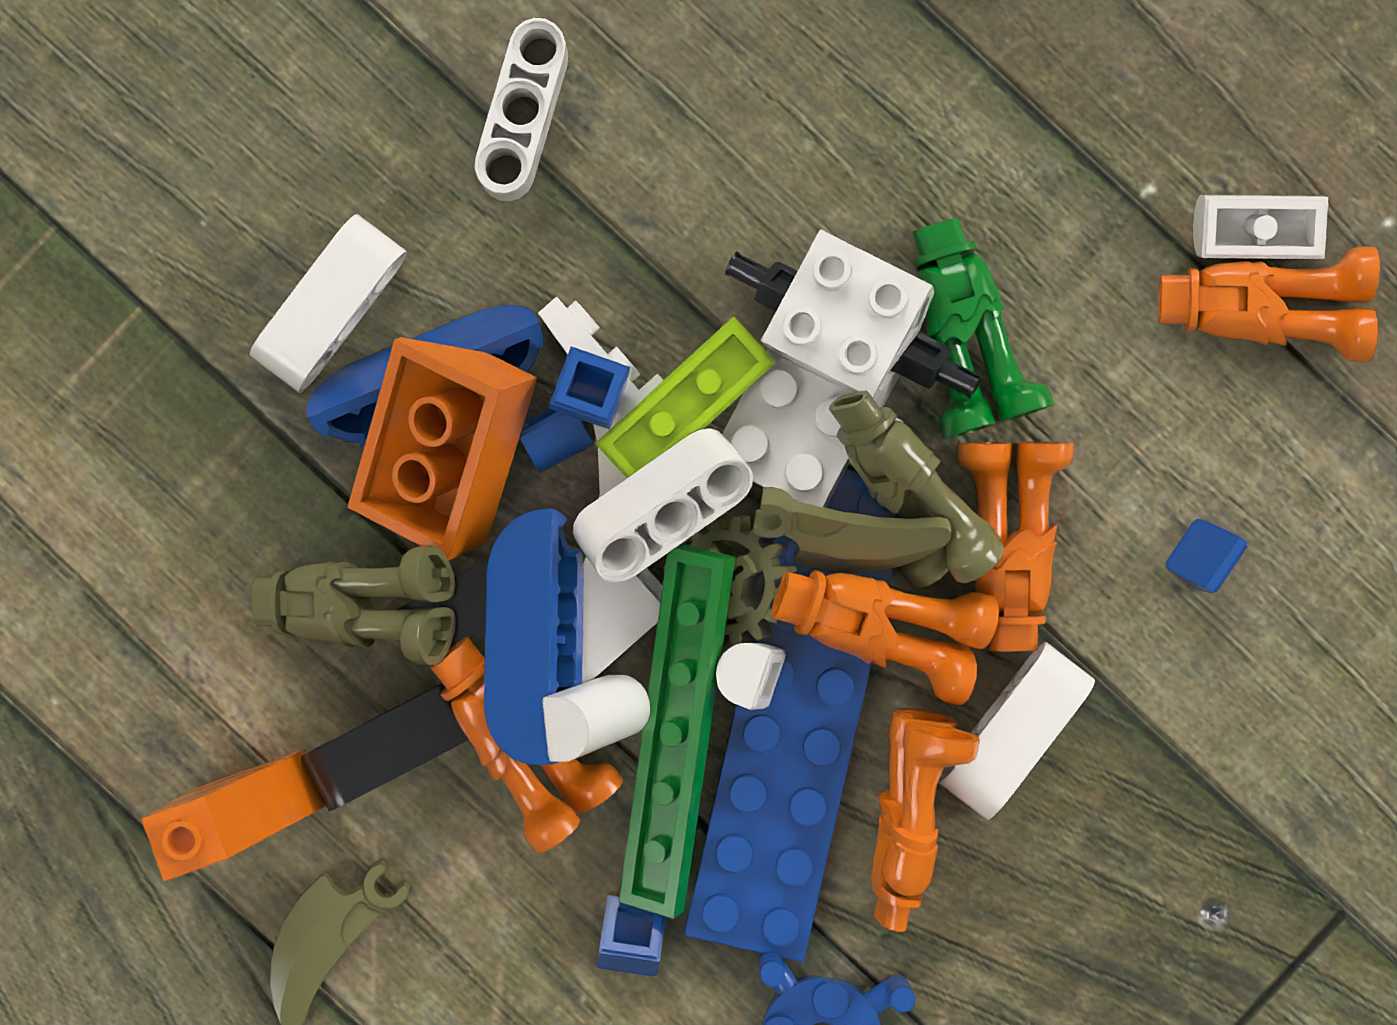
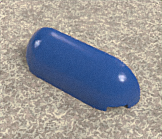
[306,305,543,449]
[484,509,584,765]

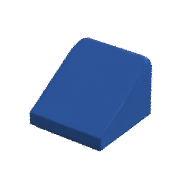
[1165,519,1248,593]
[597,895,666,976]

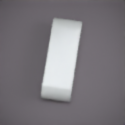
[475,18,568,201]
[250,214,407,393]
[573,429,753,582]
[938,642,1095,820]

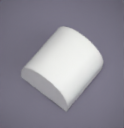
[716,643,786,710]

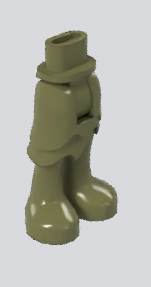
[829,390,1004,589]
[252,545,456,665]

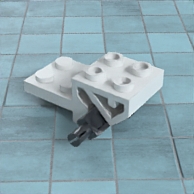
[722,229,982,508]

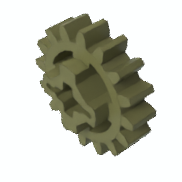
[663,515,797,647]

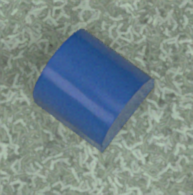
[549,346,630,429]
[519,409,594,473]

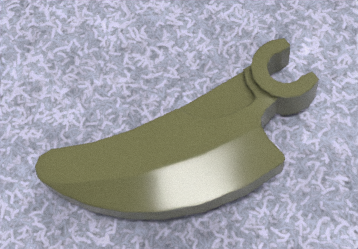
[753,487,952,573]
[270,859,410,1025]

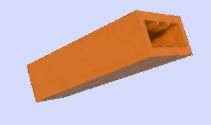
[141,749,326,882]

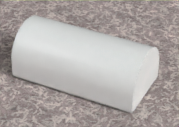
[1193,195,1328,259]
[542,675,650,762]

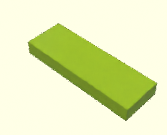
[595,316,776,478]

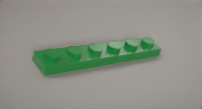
[619,544,735,919]

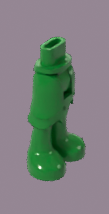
[912,218,1055,440]

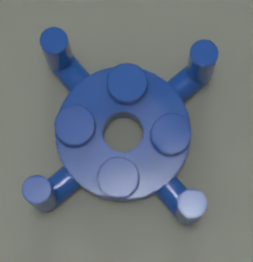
[758,952,915,1025]

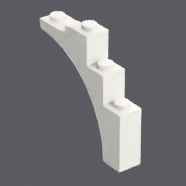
[538,297,663,684]

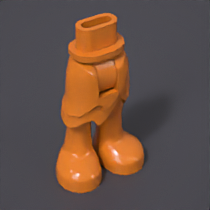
[1157,246,1380,363]
[957,442,1074,652]
[771,570,999,706]
[430,637,623,854]
[871,708,980,932]

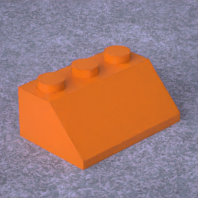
[347,337,537,560]

